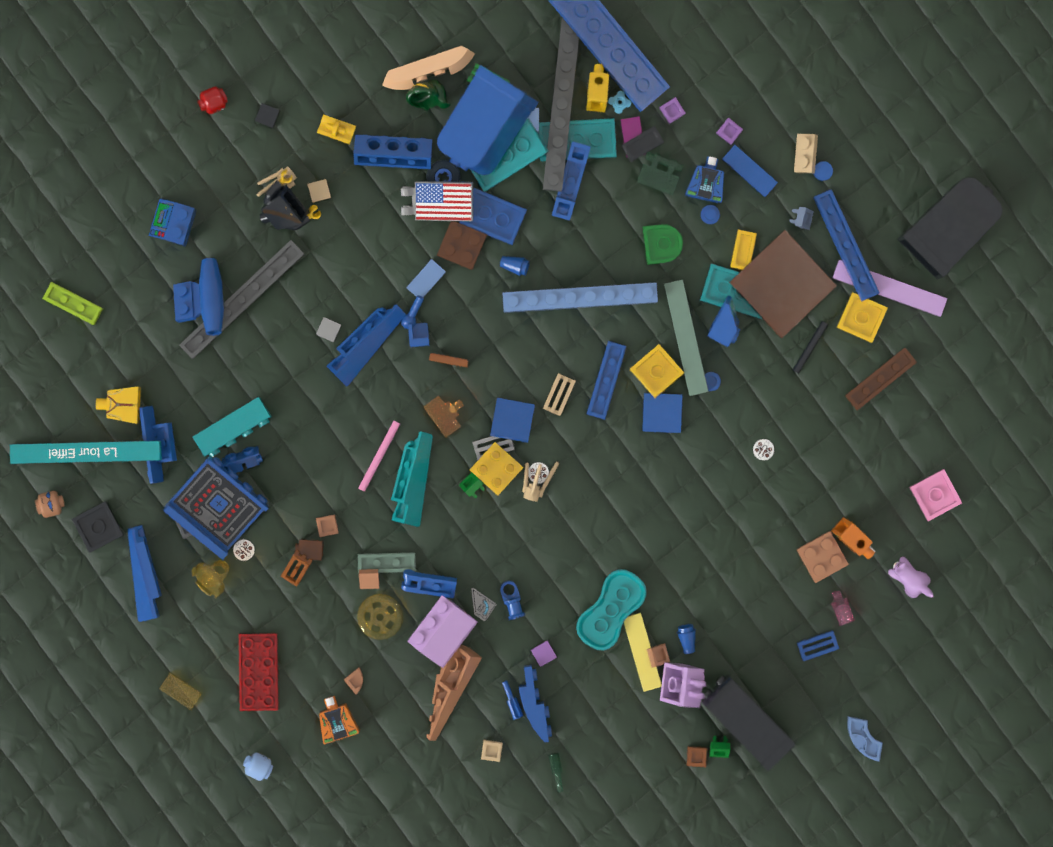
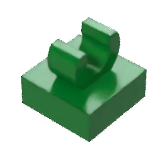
[459,472,485,498]
[709,736,730,758]

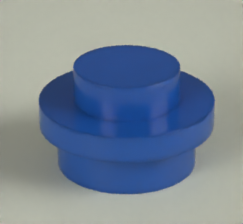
[701,205,720,224]

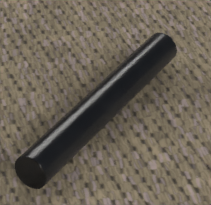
[793,321,828,374]

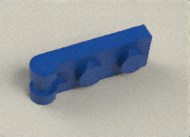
[401,569,457,598]

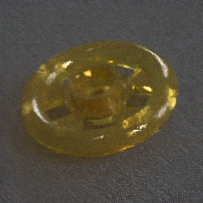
[357,594,403,640]

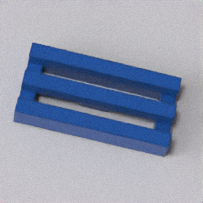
[797,630,839,661]

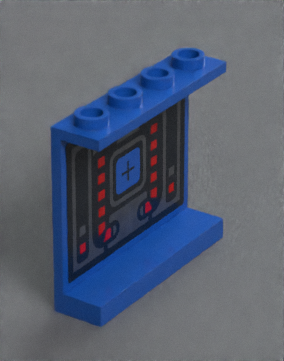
[164,456,268,560]

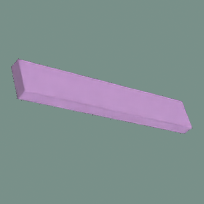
[832,260,947,317]

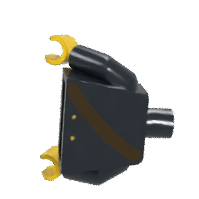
[260,169,321,230]

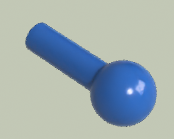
[401,295,424,329]

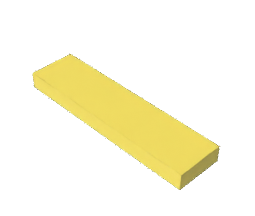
[624,612,662,692]

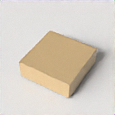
[308,179,331,203]
[481,740,503,762]

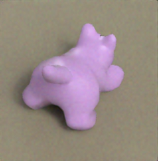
[888,557,934,598]

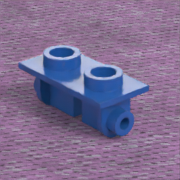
[222,446,263,473]

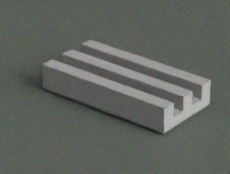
[472,436,514,460]

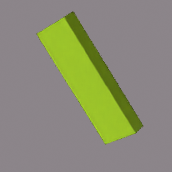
[43,282,103,325]

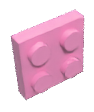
[909,469,962,521]

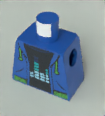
[685,157,724,204]

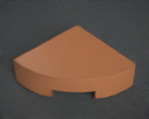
[344,668,363,694]

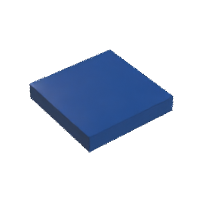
[642,393,682,433]
[490,398,535,443]

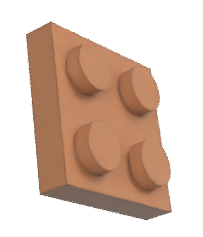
[796,531,849,583]

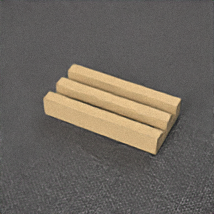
[543,373,576,416]

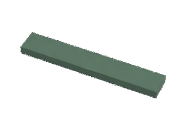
[664,280,709,396]

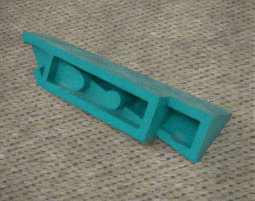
[391,431,433,527]

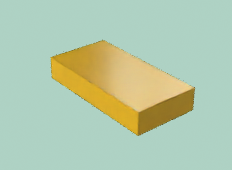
[730,230,757,270]

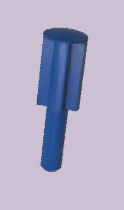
[502,681,524,720]

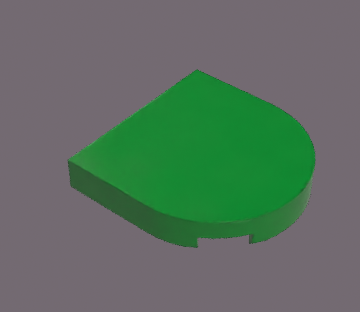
[642,224,683,265]

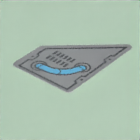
[471,588,496,621]

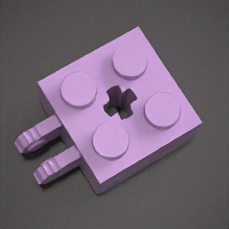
[660,663,706,708]

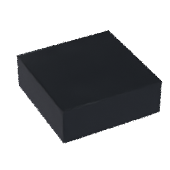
[255,103,280,128]

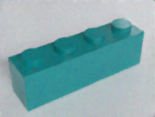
[193,397,272,457]

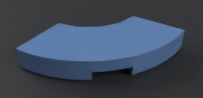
[847,716,883,761]

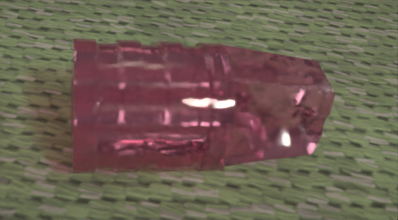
[831,590,855,626]

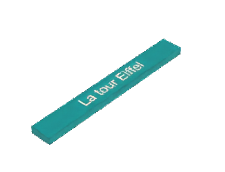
[10,441,162,464]

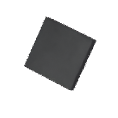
[72,501,124,553]

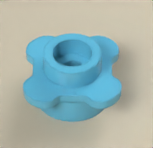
[608,91,631,114]

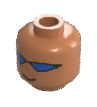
[35,491,65,518]

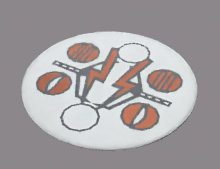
[753,439,774,460]
[528,462,549,483]
[233,540,254,561]

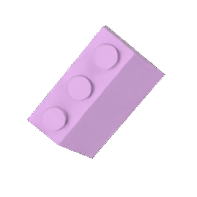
[407,595,478,668]

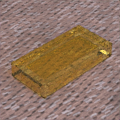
[159,672,202,710]

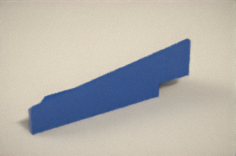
[327,305,405,386]
[128,525,162,622]

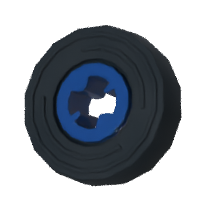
[426,160,461,182]

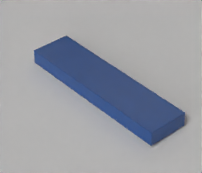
[587,341,627,420]

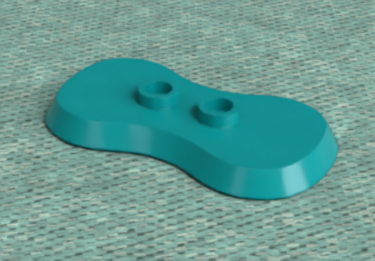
[576,569,647,651]

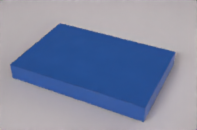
[459,188,527,245]

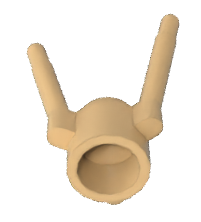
[257,166,297,196]
[522,462,559,502]

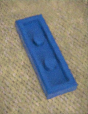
[722,145,778,198]

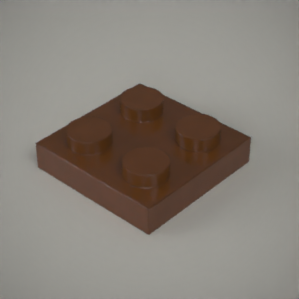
[437,221,487,270]

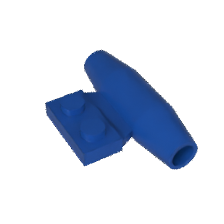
[173,258,224,336]

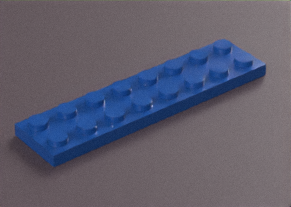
[548,0,670,112]

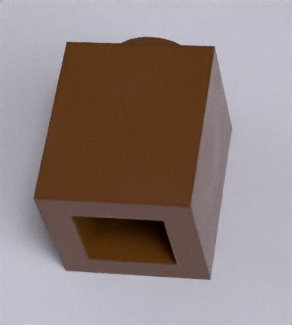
[295,539,324,560]

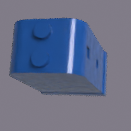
[437,65,539,175]

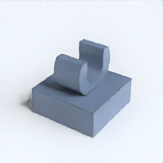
[790,207,814,230]

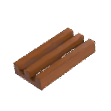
[429,353,468,367]
[281,550,313,586]

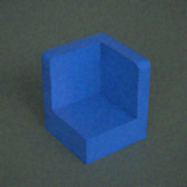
[408,323,430,347]

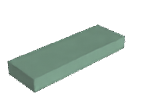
[358,552,416,573]

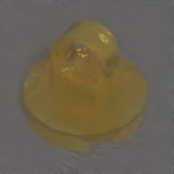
[192,560,229,598]

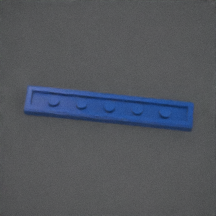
[813,189,880,302]

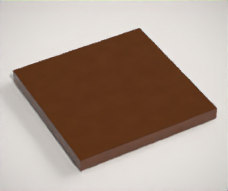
[729,230,837,338]

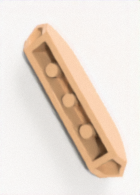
[382,46,475,90]

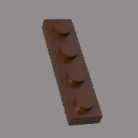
[845,347,917,410]

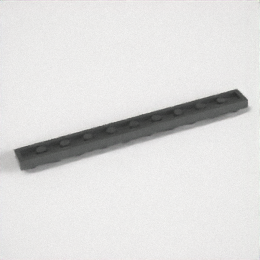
[543,18,579,192]

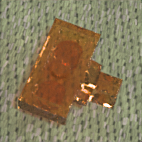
[424,396,464,438]

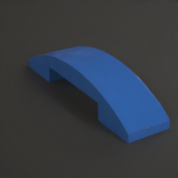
[552,141,591,221]

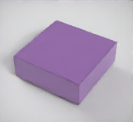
[659,97,686,124]
[716,118,743,145]
[531,641,557,667]

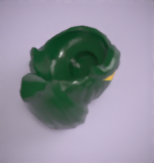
[406,79,451,111]

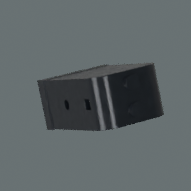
[897,178,1002,280]
[701,674,796,772]

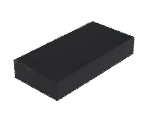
[621,126,664,162]

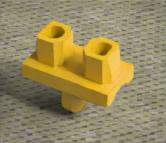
[317,114,356,145]

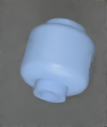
[243,752,273,781]

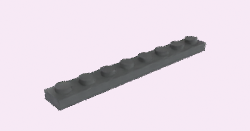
[179,240,304,359]

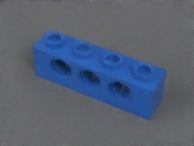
[354,135,432,169]

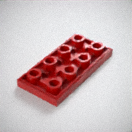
[239,633,279,711]

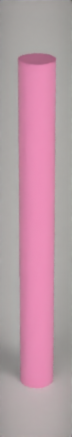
[358,421,400,492]

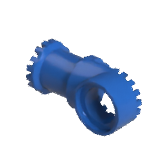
[500,580,525,620]

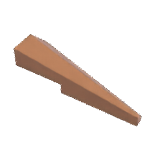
[426,645,482,741]

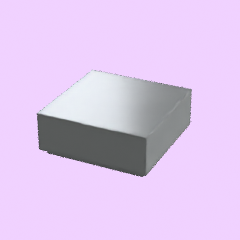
[316,317,341,342]

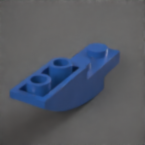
[519,665,552,742]

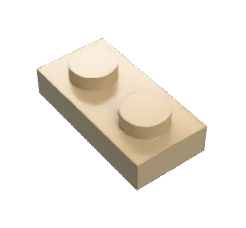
[794,134,818,174]

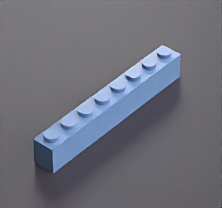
[503,283,658,313]

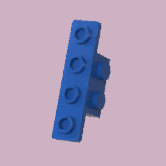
[139,406,177,484]

